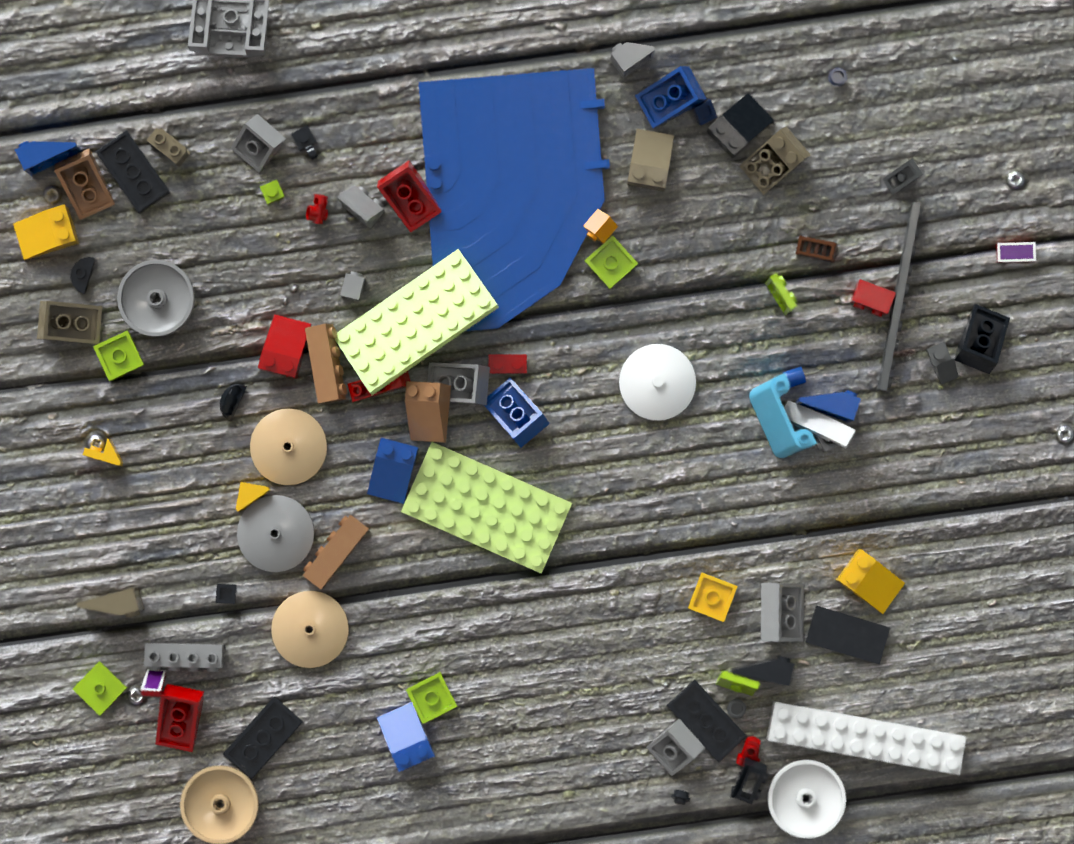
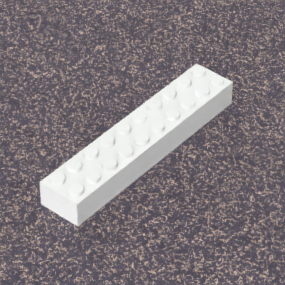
[766,701,966,775]

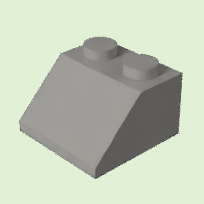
[610,42,656,79]
[231,114,286,172]
[647,719,705,776]

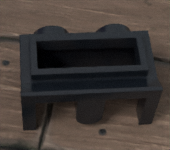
[730,757,769,805]

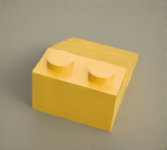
[13,204,79,260]
[836,549,905,614]

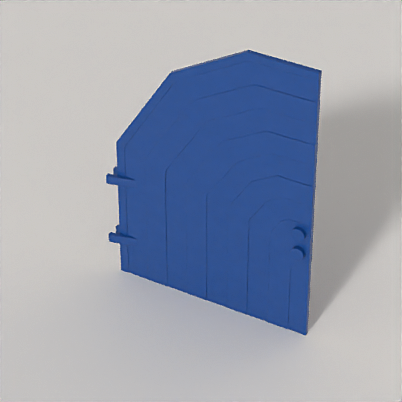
[418,68,610,331]

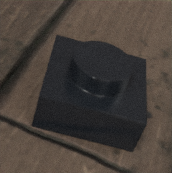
[216,584,237,604]

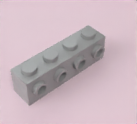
[144,643,224,672]

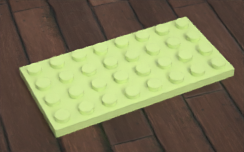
[335,249,499,395]
[401,442,572,574]

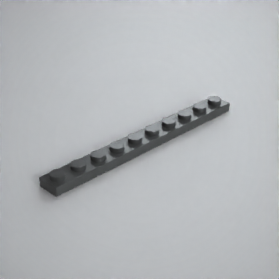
[877,202,923,392]

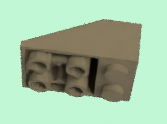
[740,126,811,195]

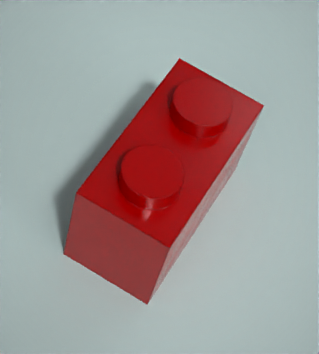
[850,279,896,317]

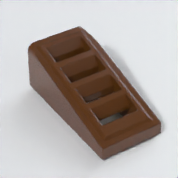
[795,236,838,263]

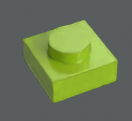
[260,179,285,205]

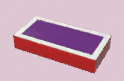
[996,242,1036,263]
[141,669,166,697]

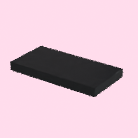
[95,130,171,214]
[805,606,890,665]
[666,679,747,762]
[223,696,303,780]

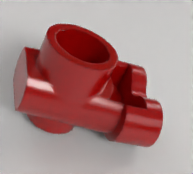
[306,194,328,225]
[736,736,761,766]

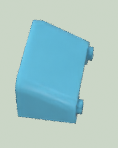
[749,373,817,458]

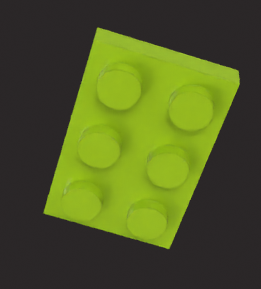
[765,273,797,315]

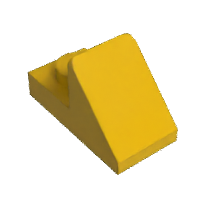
[83,438,123,466]

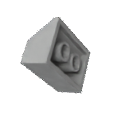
[760,583,804,642]

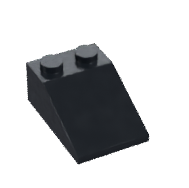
[707,93,774,159]
[954,304,1010,374]
[730,656,795,687]

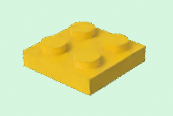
[688,572,738,622]

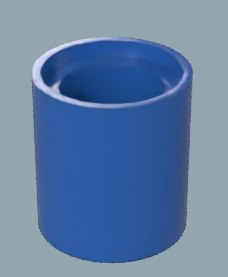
[782,367,806,388]

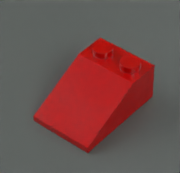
[377,160,442,233]
[258,314,312,379]
[155,684,204,752]

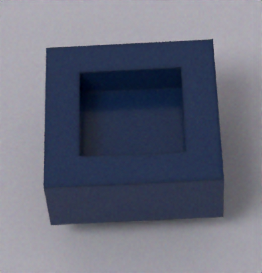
[692,99,718,125]

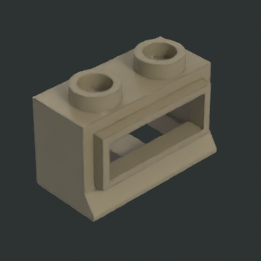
[146,128,191,167]

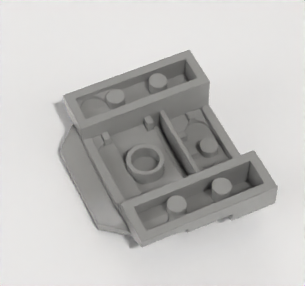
[188,0,270,57]

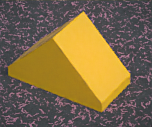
[235,482,271,512]

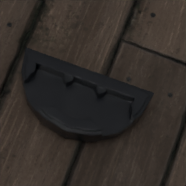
[71,257,96,294]
[220,383,247,421]

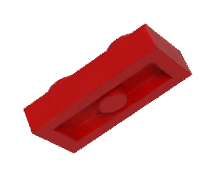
[488,354,527,374]

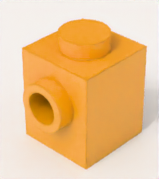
[583,209,618,244]

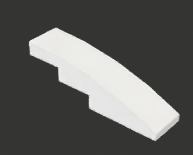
[784,400,855,448]

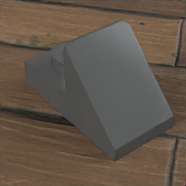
[883,158,923,194]
[926,342,959,385]

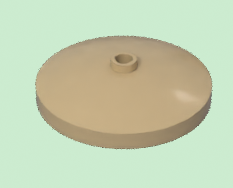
[250,409,327,485]
[271,591,349,668]
[180,765,259,844]

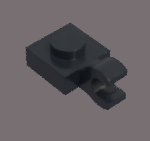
[291,125,318,160]

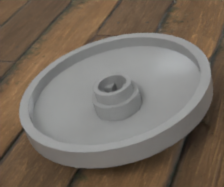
[117,260,195,337]
[237,495,315,572]

